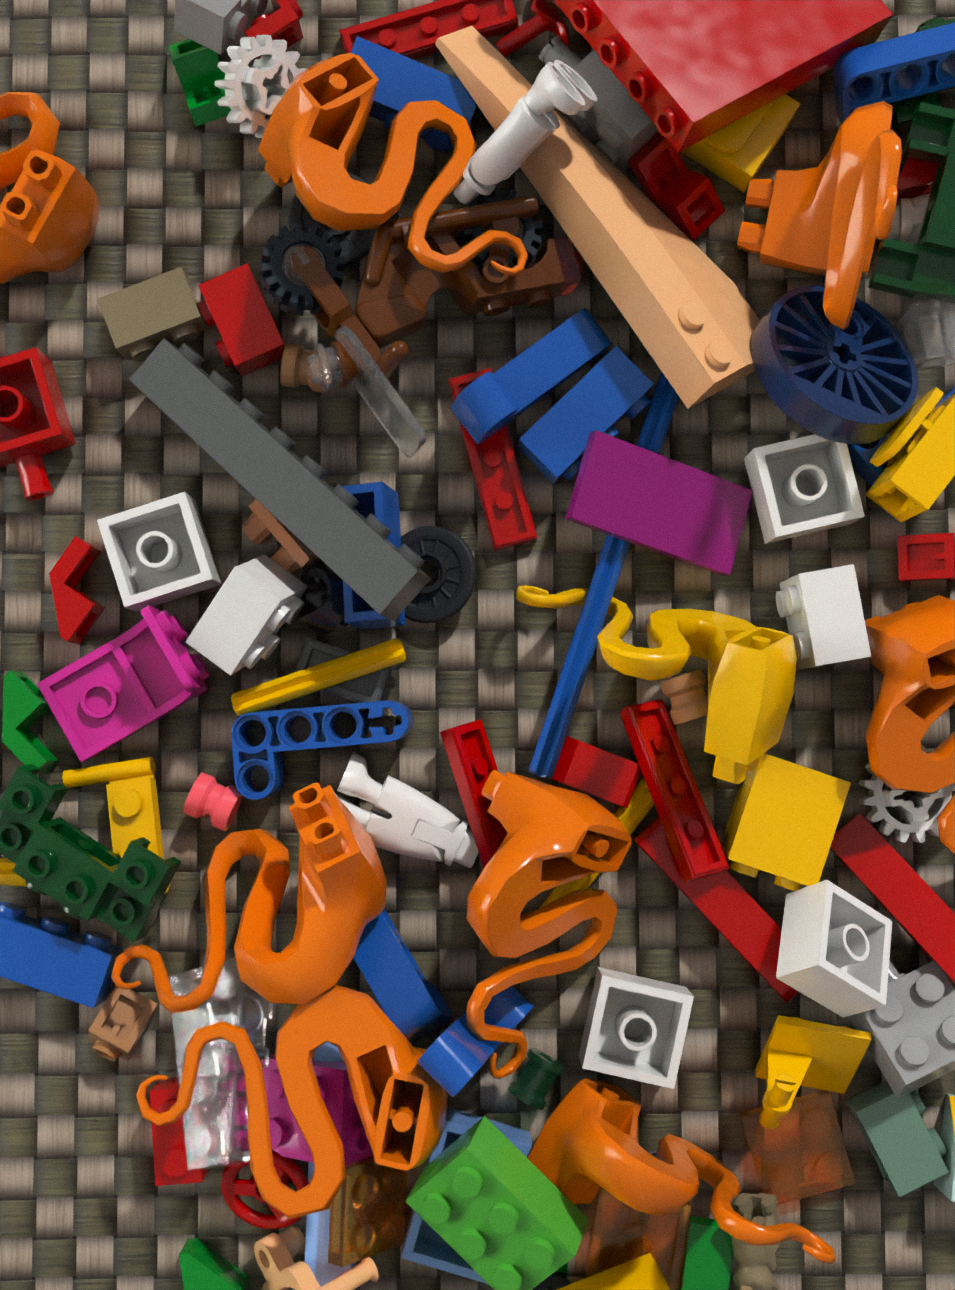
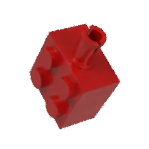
[0,347,76,501]

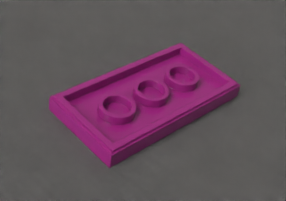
[565,430,753,576]

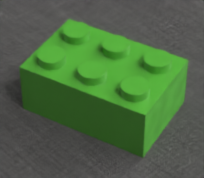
[405,1116,589,1290]

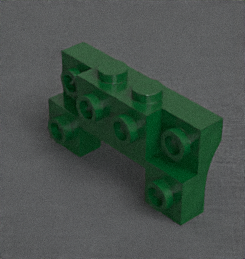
[868,102,955,304]
[0,764,181,943]

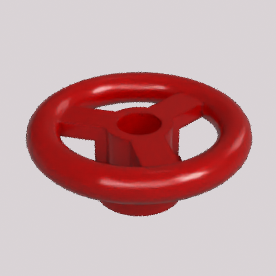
[221,1150,309,1229]

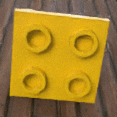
[755,1015,872,1129]

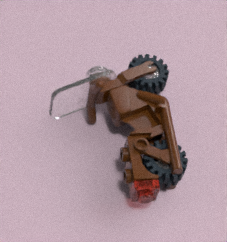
[260,188,583,458]

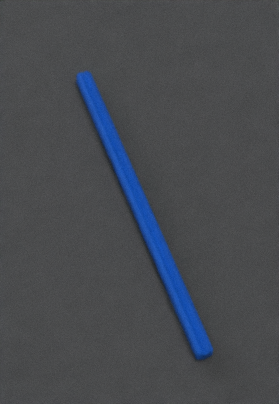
[529,371,678,779]

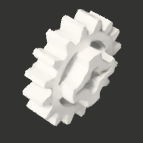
[215,35,307,138]
[859,745,955,843]

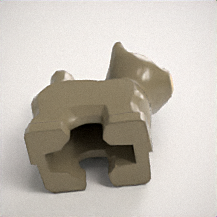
[731,1193,780,1290]

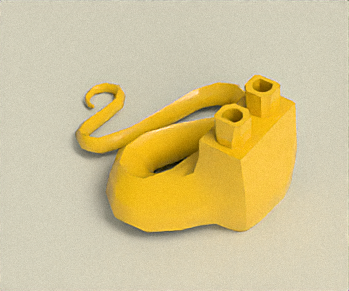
[516,585,797,784]

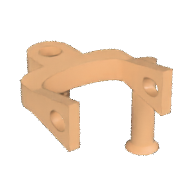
[254,1225,379,1290]

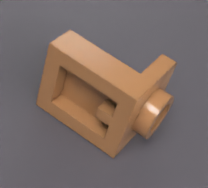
[88,986,158,1062]

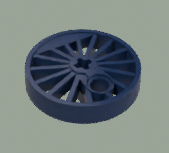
[751,286,918,445]

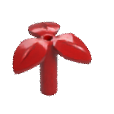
[495,0,570,57]

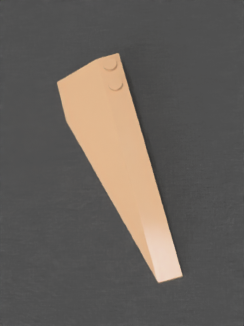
[435,26,760,409]

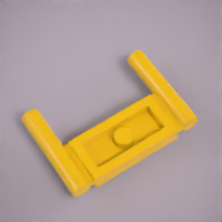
[62,757,168,892]

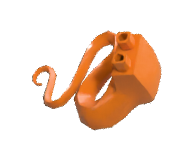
[258,53,528,276]
[0,92,100,284]
[737,101,902,330]
[865,595,955,855]
[466,770,632,1079]
[111,783,387,1013]
[136,985,448,1219]
[528,1078,836,1264]

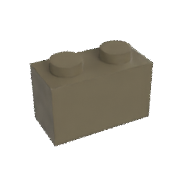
[97,267,208,360]

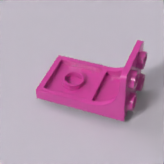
[37,605,210,762]
[220,1049,373,1166]

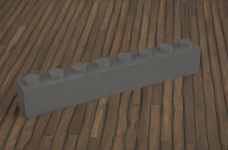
[129,338,431,621]

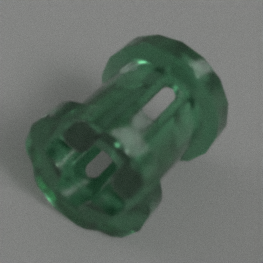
[508,1047,565,1110]

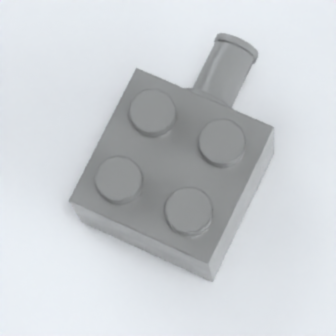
[539,36,659,173]
[848,958,955,1099]

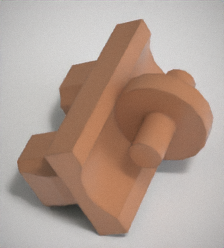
[242,499,321,574]

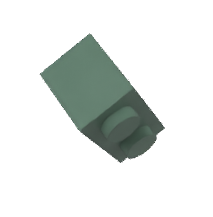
[846,1080,949,1197]

